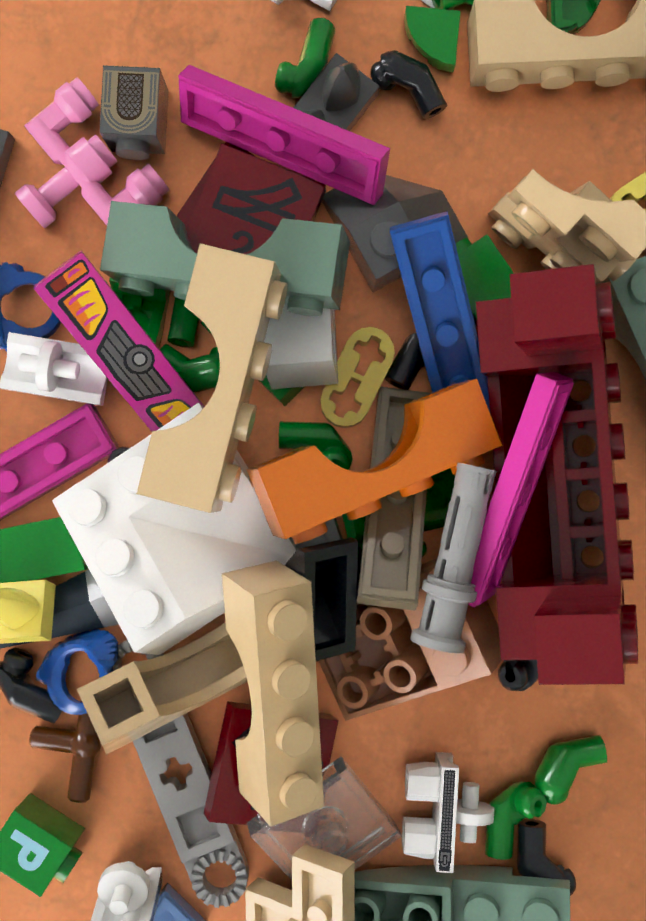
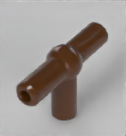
[29,700,102,803]

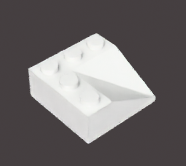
[52,403,298,655]

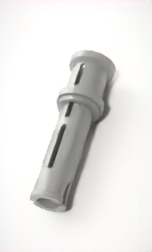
[410,463,497,654]

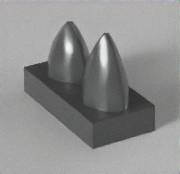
[293,53,380,131]

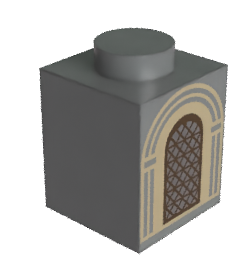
[100,65,168,160]

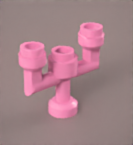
[15,77,170,228]

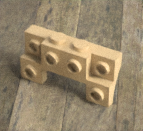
[488,169,646,283]

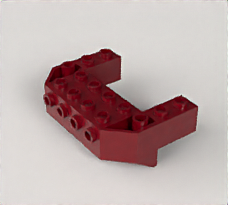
[476,264,638,685]

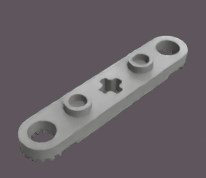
[113,640,249,908]

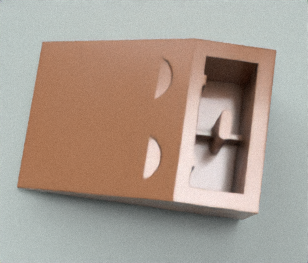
[319,558,502,721]

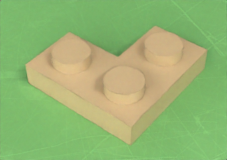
[245,844,355,921]

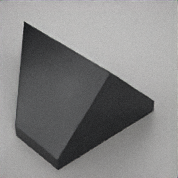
[285,537,361,661]

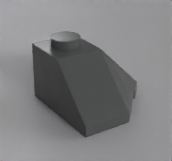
[322,175,469,293]

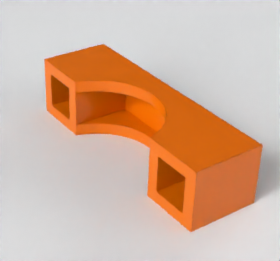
[246,379,502,544]

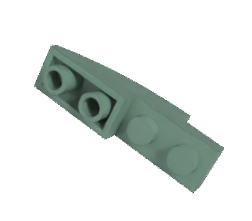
[355,865,570,921]

